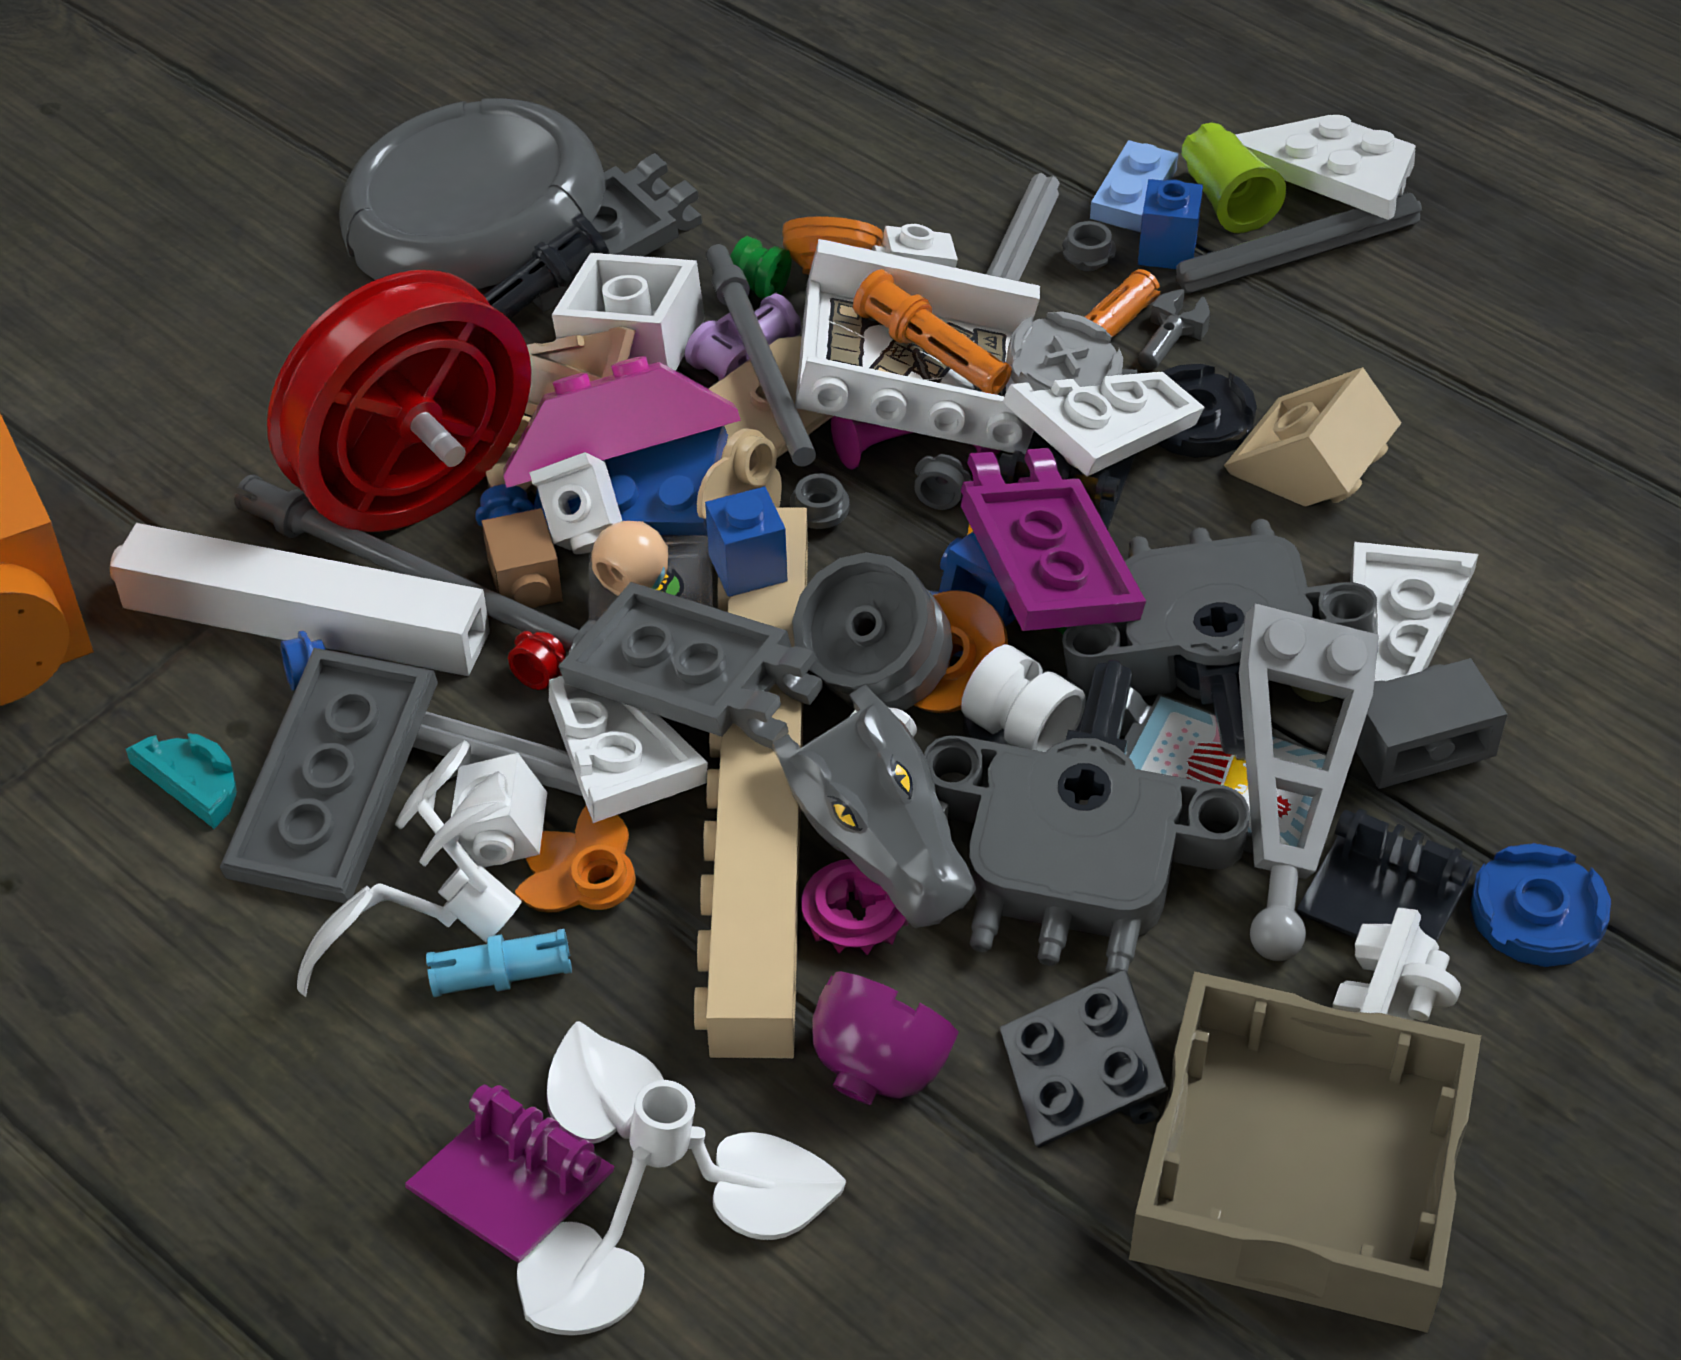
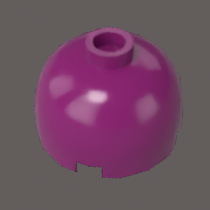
[813,971,959,1105]

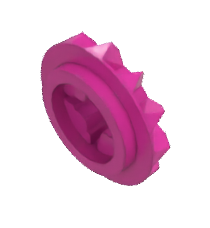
[802,859,908,955]

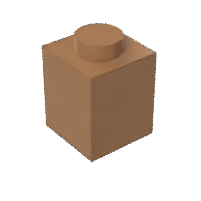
[482,508,563,608]

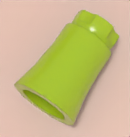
[1181,123,1286,233]

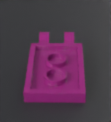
[961,448,1146,631]

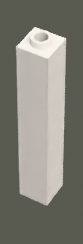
[110,523,490,676]

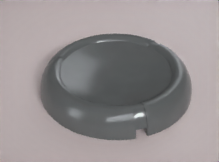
[339,98,605,289]

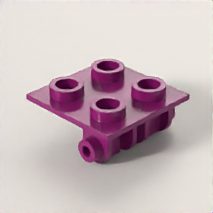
[405,1084,614,1263]

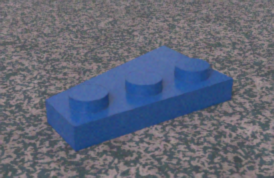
[534,426,728,536]

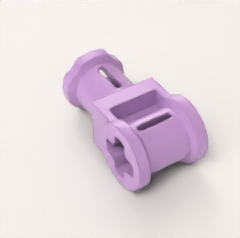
[685,293,801,381]

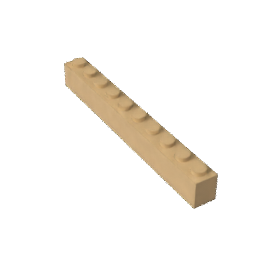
[694,507,808,1058]

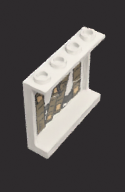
[795,239,1040,454]

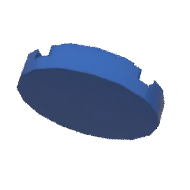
[1470,843,1611,967]

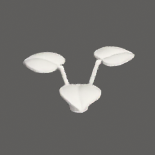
[297,740,522,997]
[517,1021,846,1335]

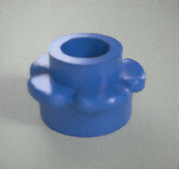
[475,484,534,527]
[281,631,325,690]

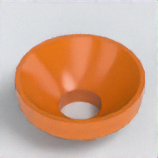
[782,216,883,275]

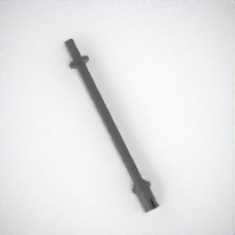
[234,474,597,653]

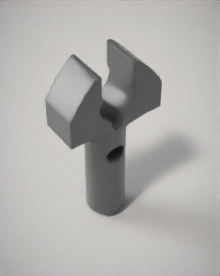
[1138,289,1210,370]

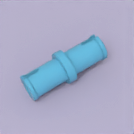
[426,929,572,997]

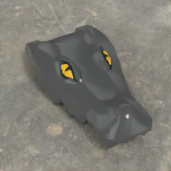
[772,684,976,929]

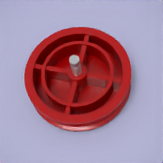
[267,270,532,532]

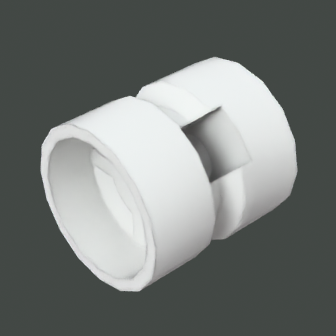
[961,644,1086,752]

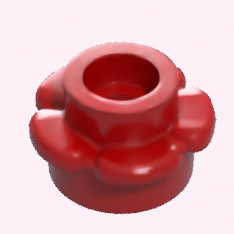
[508,631,566,690]

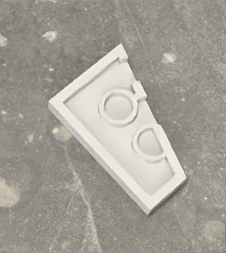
[1002,372,1205,476]
[1350,542,1478,681]
[549,676,708,823]

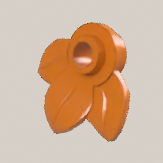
[515,806,636,912]

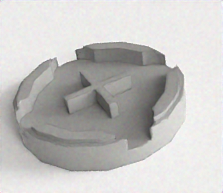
[1006,312,1123,391]

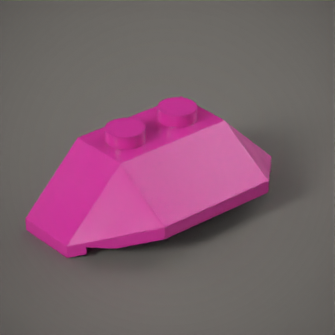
[503,356,741,488]

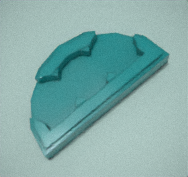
[126,733,237,829]

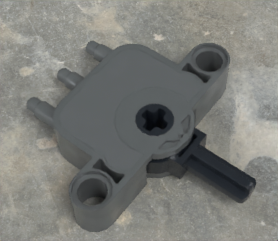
[1062,519,1378,760]
[924,660,1250,976]

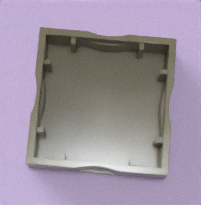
[1129,971,1481,1333]

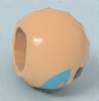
[591,521,669,596]

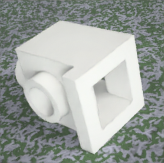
[529,452,622,554]

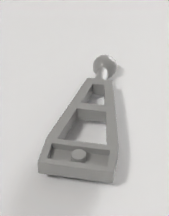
[1239,603,1379,961]

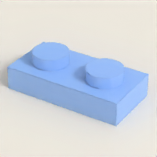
[1090,140,1178,232]

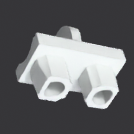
[1333,908,1461,1021]

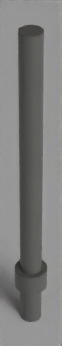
[706,244,816,466]

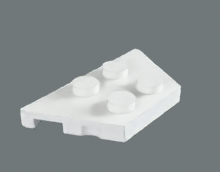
[1236,115,1416,220]

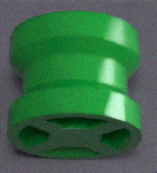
[730,236,792,299]

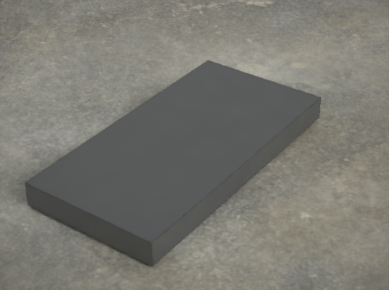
[220,648,438,904]

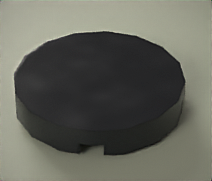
[1156,364,1257,458]

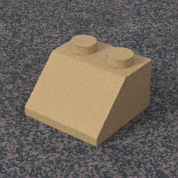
[1224,367,1401,507]

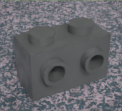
[1355,658,1508,789]

